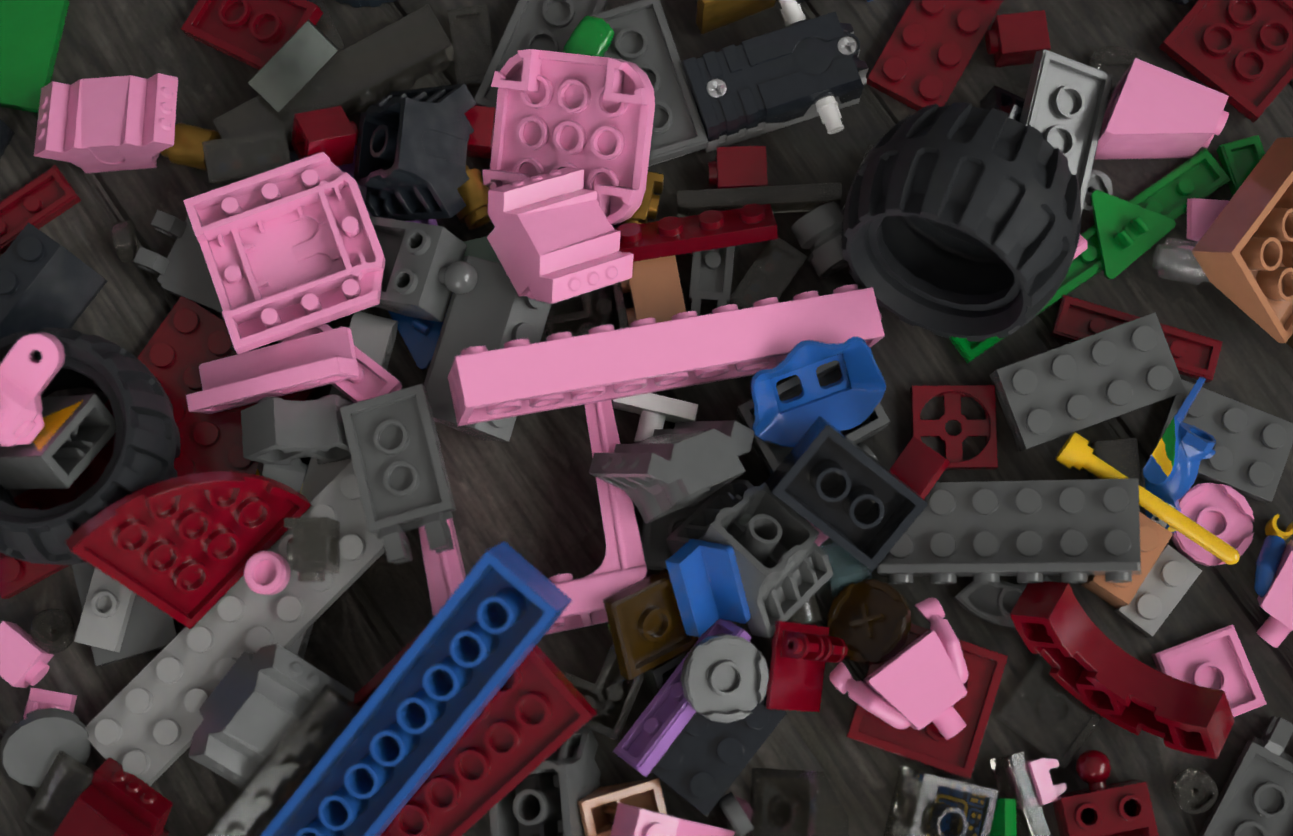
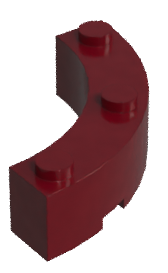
[1010,581,1235,759]

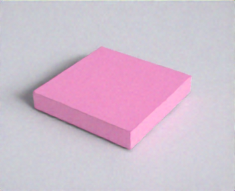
[1152,624,1267,717]

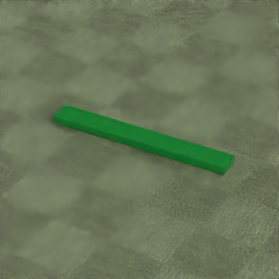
[949,148,1231,364]

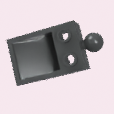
[370,216,478,322]

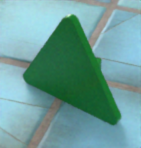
[1090,190,1176,279]

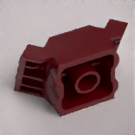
[53,758,173,836]

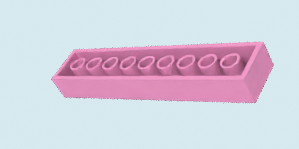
[448,284,885,426]

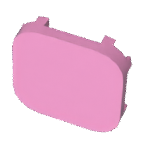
[482,49,655,225]

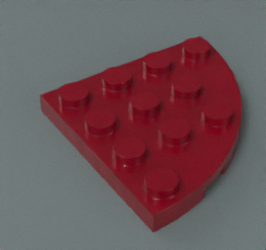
[65,472,312,629]

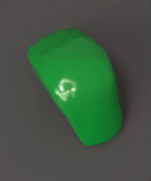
[563,16,614,57]

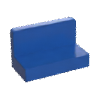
[666,539,751,637]

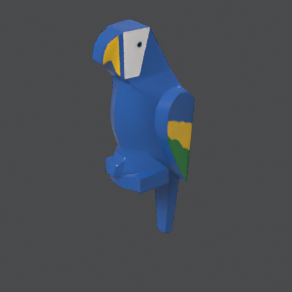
[1143,376,1216,533]

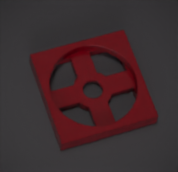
[910,385,998,470]

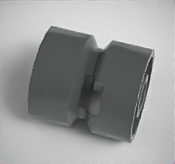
[791,201,849,279]

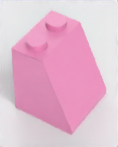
[1094,58,1229,160]

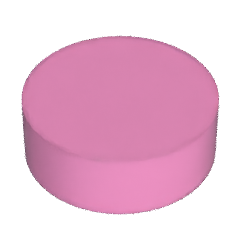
[244,551,291,595]

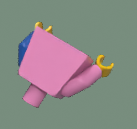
[1254,514,1293,648]

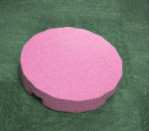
[1171,483,1254,566]

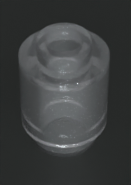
[1153,237,1210,285]

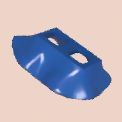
[751,336,886,447]

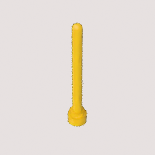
[1055,431,1240,565]

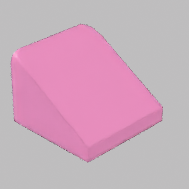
[1187,198,1229,242]

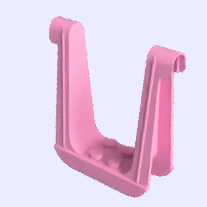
[418,400,647,635]

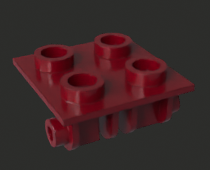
[766,621,848,712]

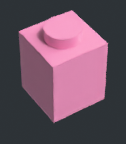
[0,621,54,688]

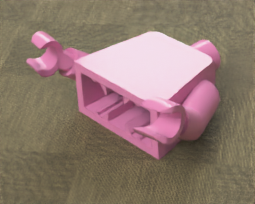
[829,597,969,740]

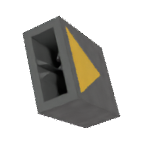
[0,394,117,489]

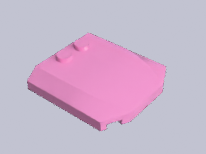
[183,152,386,355]

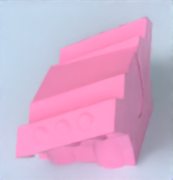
[34,73,178,173]
[487,167,634,304]

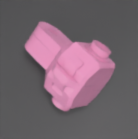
[0,332,65,447]

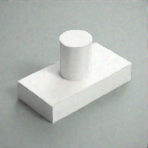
[613,393,699,443]

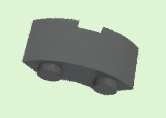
[241,394,354,465]

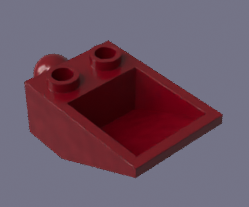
[1052,750,1159,836]

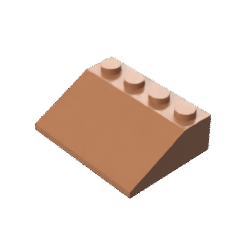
[1191,137,1293,343]

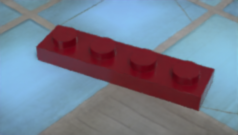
[614,203,778,262]

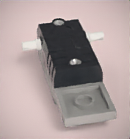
[648,0,868,167]

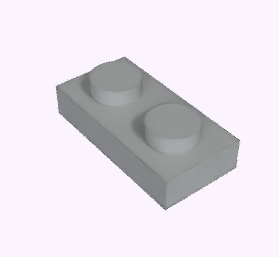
[1115,545,1202,638]

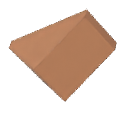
[578,778,667,836]

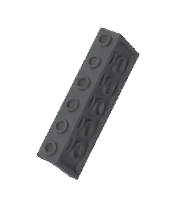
[877,478,1141,584]

